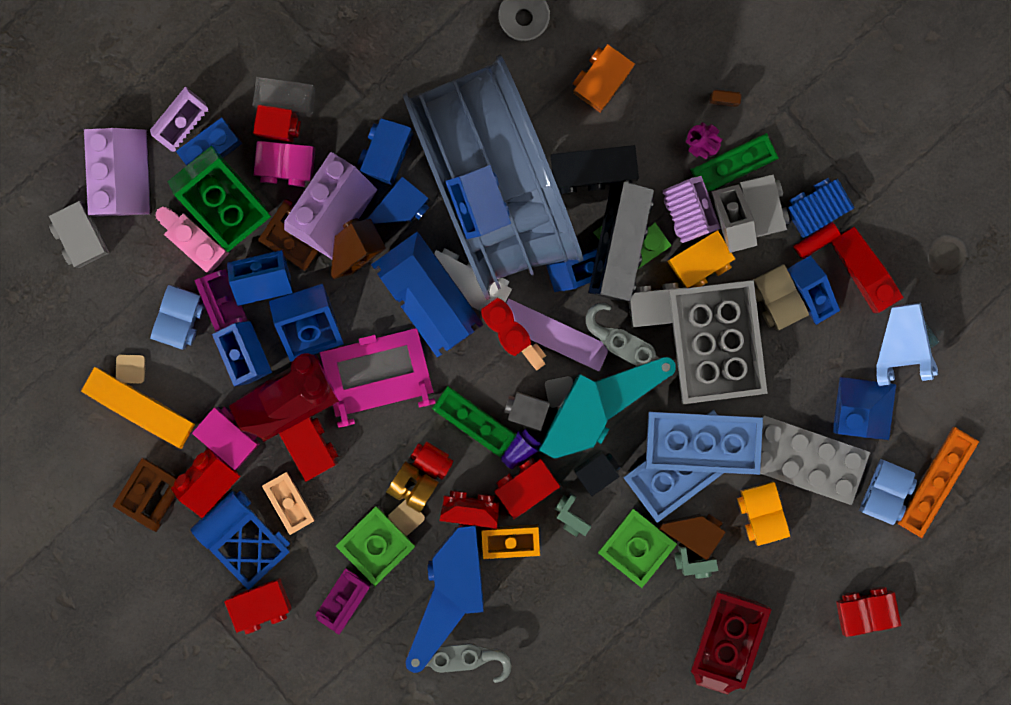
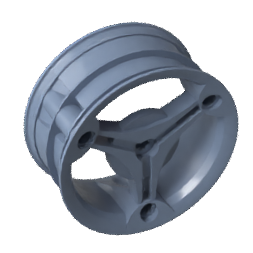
[403,55,583,300]

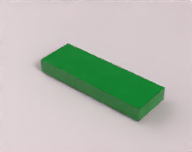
[690,133,779,192]
[432,386,516,458]

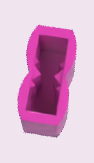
[254,141,315,187]

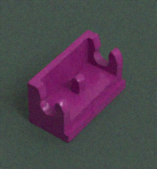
[194,269,248,332]
[315,568,372,635]

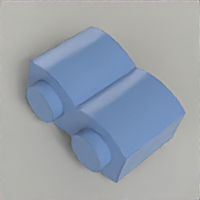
[150,285,205,350]
[859,459,917,525]

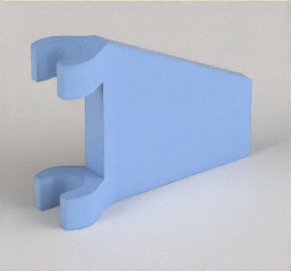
[876,303,938,386]

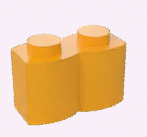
[737,481,790,546]

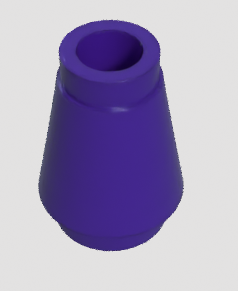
[501,428,542,469]

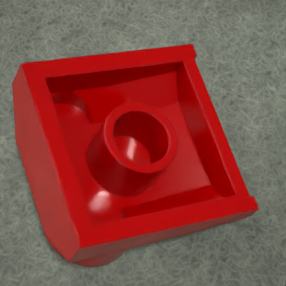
[440,490,500,529]

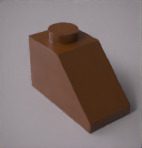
[331,218,386,279]
[658,514,726,560]

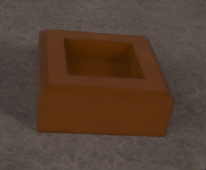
[709,90,741,107]

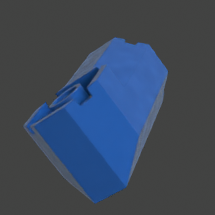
[371,231,484,358]

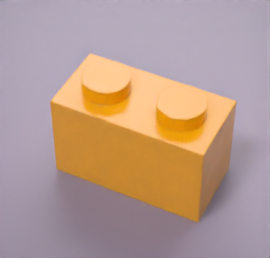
[667,230,735,288]
[481,525,540,559]

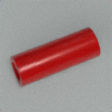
[794,222,841,260]

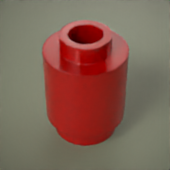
[410,441,454,480]

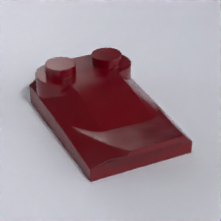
[229,353,339,441]
[690,590,772,695]

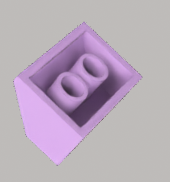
[84,128,151,217]
[284,152,378,259]

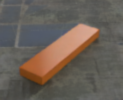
[896,427,979,538]

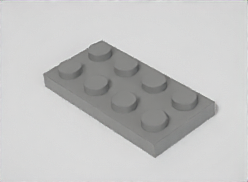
[760,415,870,505]

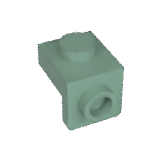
[555,493,591,537]
[674,545,718,579]

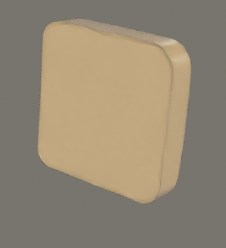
[116,355,145,383]
[389,499,425,536]

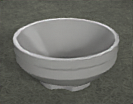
[499,0,550,41]

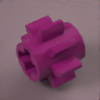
[686,122,722,159]

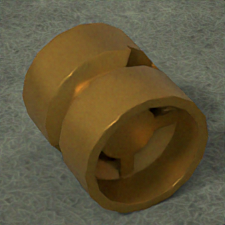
[386,461,439,513]

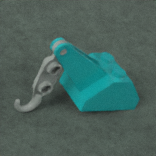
[539,303,676,459]

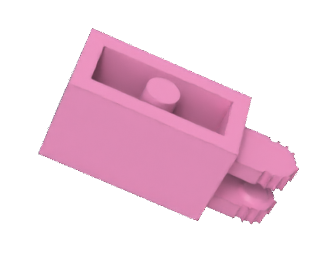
[155,206,229,274]

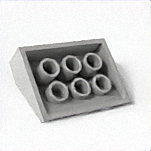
[669,280,768,404]

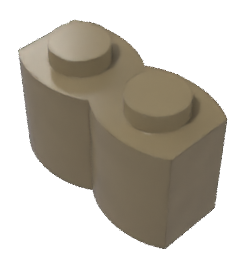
[751,264,809,330]

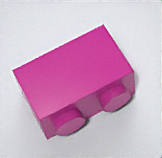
[192,407,260,470]

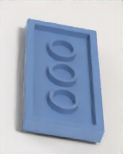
[623,410,723,523]
[646,412,763,475]

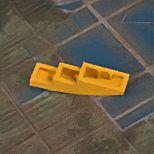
[81,367,195,449]

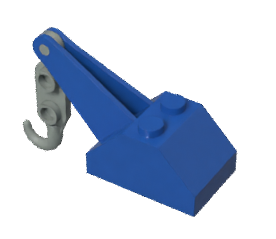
[406,524,512,683]

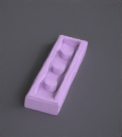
[506,299,609,371]

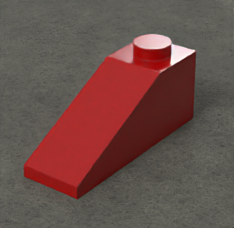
[830,227,904,313]

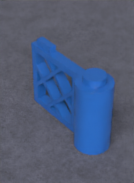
[190,490,290,590]

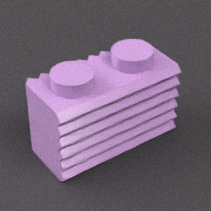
[150,87,208,152]
[663,176,721,243]

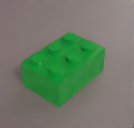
[167,145,271,253]

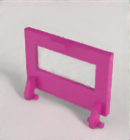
[320,328,436,428]

